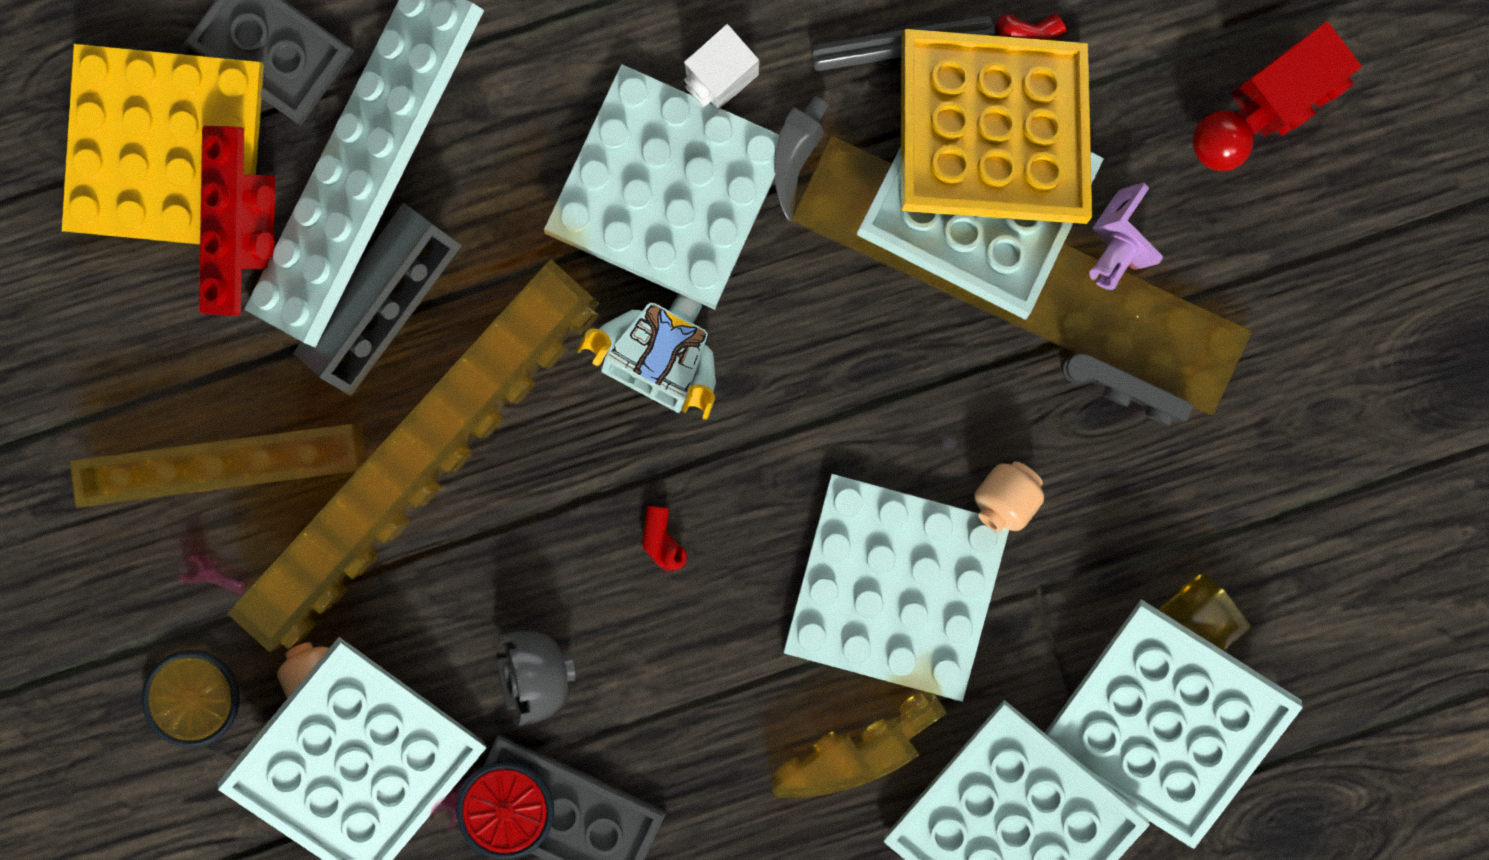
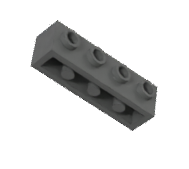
[293,202,462,396]

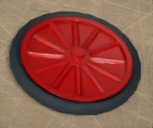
[456,761,554,860]

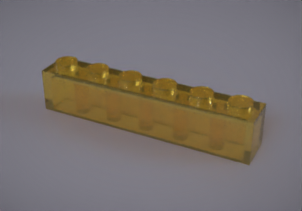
[70,424,368,508]

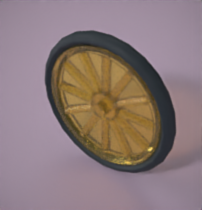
[142,650,240,748]

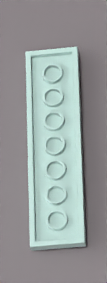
[244,0,484,348]

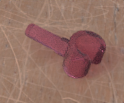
[178,556,247,596]
[430,766,478,830]

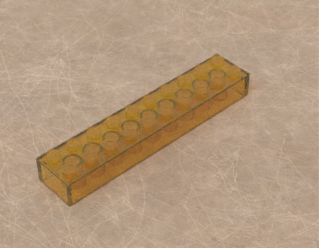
[227,259,599,652]

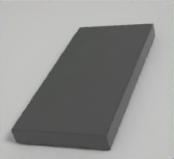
[484,733,666,860]

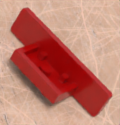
[199,125,276,316]

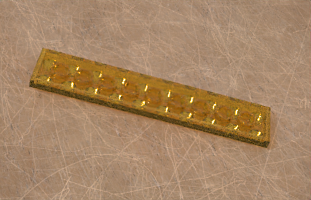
[792,136,1252,416]

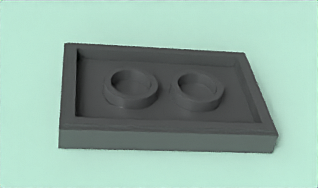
[185,0,354,126]

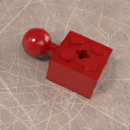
[1192,21,1362,171]

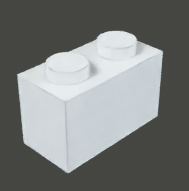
[684,24,759,109]

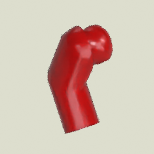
[995,13,1067,41]
[642,505,687,571]

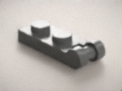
[1061,354,1194,426]

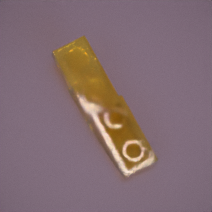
[771,692,947,798]

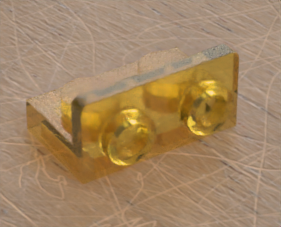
[1158,573,1251,651]

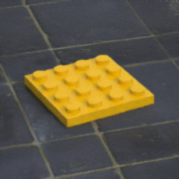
[901,29,1092,224]
[62,44,264,245]

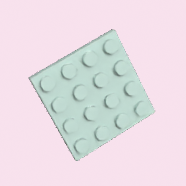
[544,64,779,310]
[856,147,1104,320]
[783,474,1009,702]
[1045,599,1303,849]
[217,637,486,860]
[884,700,1150,860]

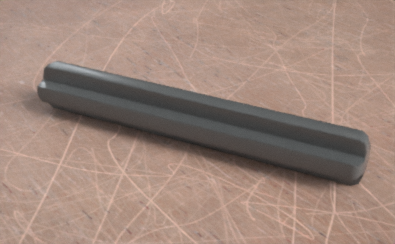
[811,16,995,71]

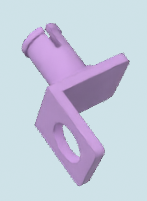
[1089,182,1163,290]

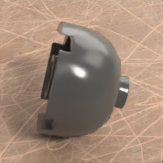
[496,630,575,726]

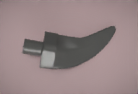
[774,96,829,221]

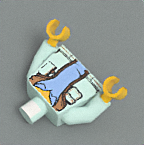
[576,294,716,419]

